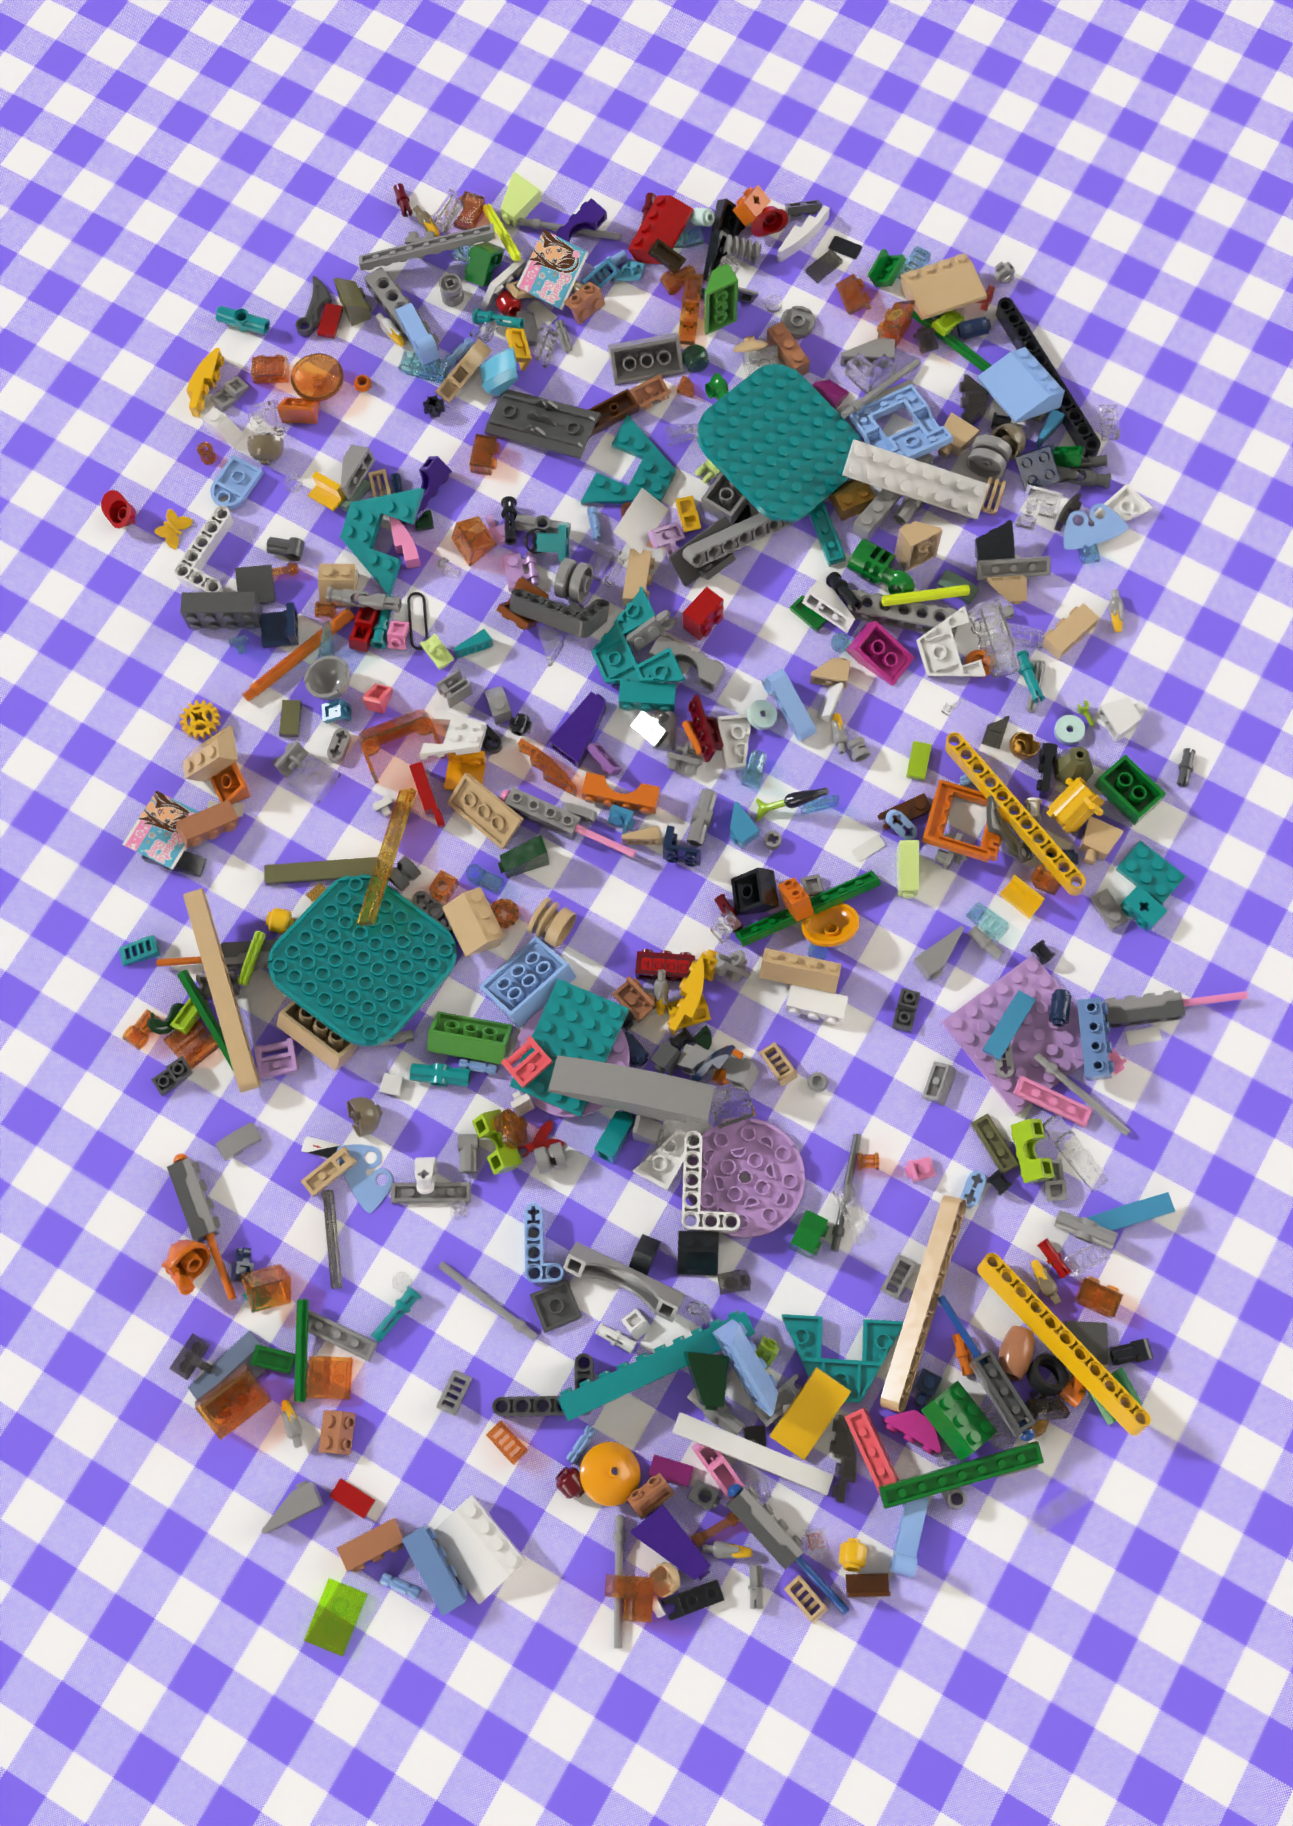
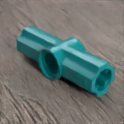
[215,306,270,335]
[410,1063,471,1087]

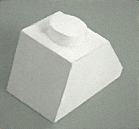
[202,406,245,448]

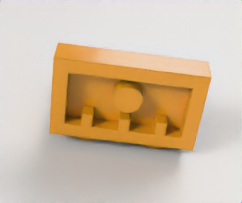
[444,751,487,791]

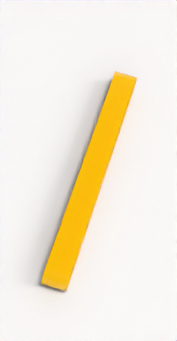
[945,732,1086,896]
[977,1253,1151,1436]

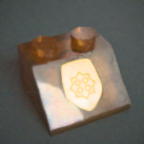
[876,300,916,348]

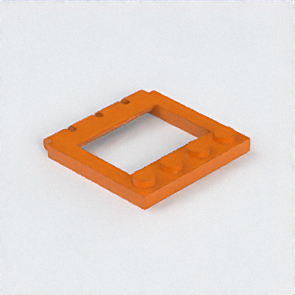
[921,779,1006,862]

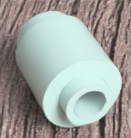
[689,208,715,227]

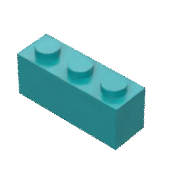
[619,681,676,712]

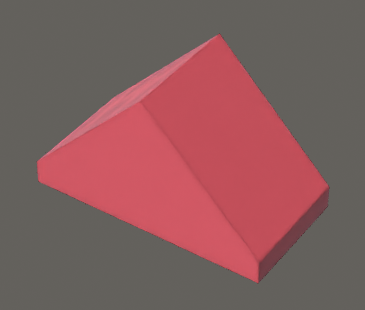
[363,683,393,714]

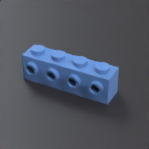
[1077,997,1115,1081]
[401,1524,468,1616]

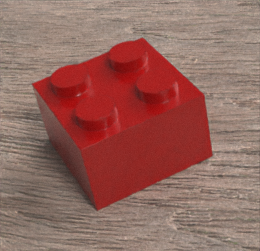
[683,586,724,641]

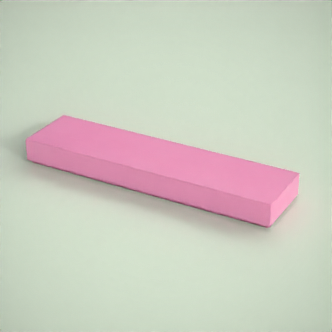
[1013,1076,1093,1127]

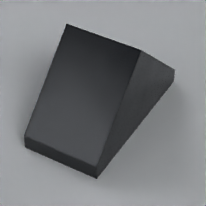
[629,1234,661,1276]

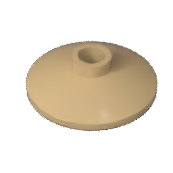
[733,336,768,352]

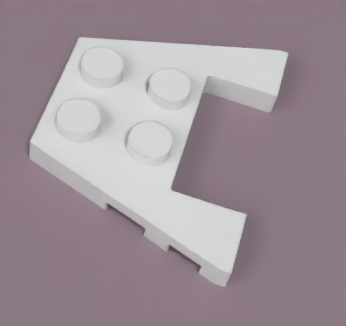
[916,606,986,677]
[420,708,487,760]

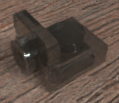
[913,326,939,354]
[717,1270,751,1295]

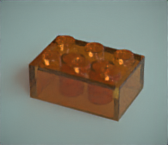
[195,1363,272,1440]

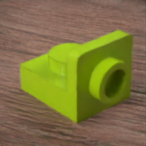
[755,1336,780,1370]

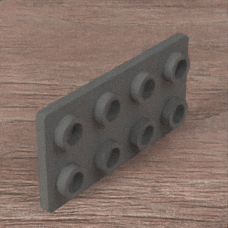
[669,516,736,586]

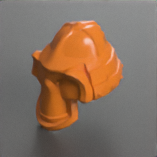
[161,1239,211,1295]

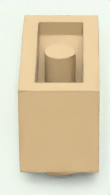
[987,575,1027,604]
[810,658,851,688]

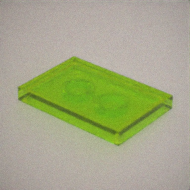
[304,1578,368,1657]

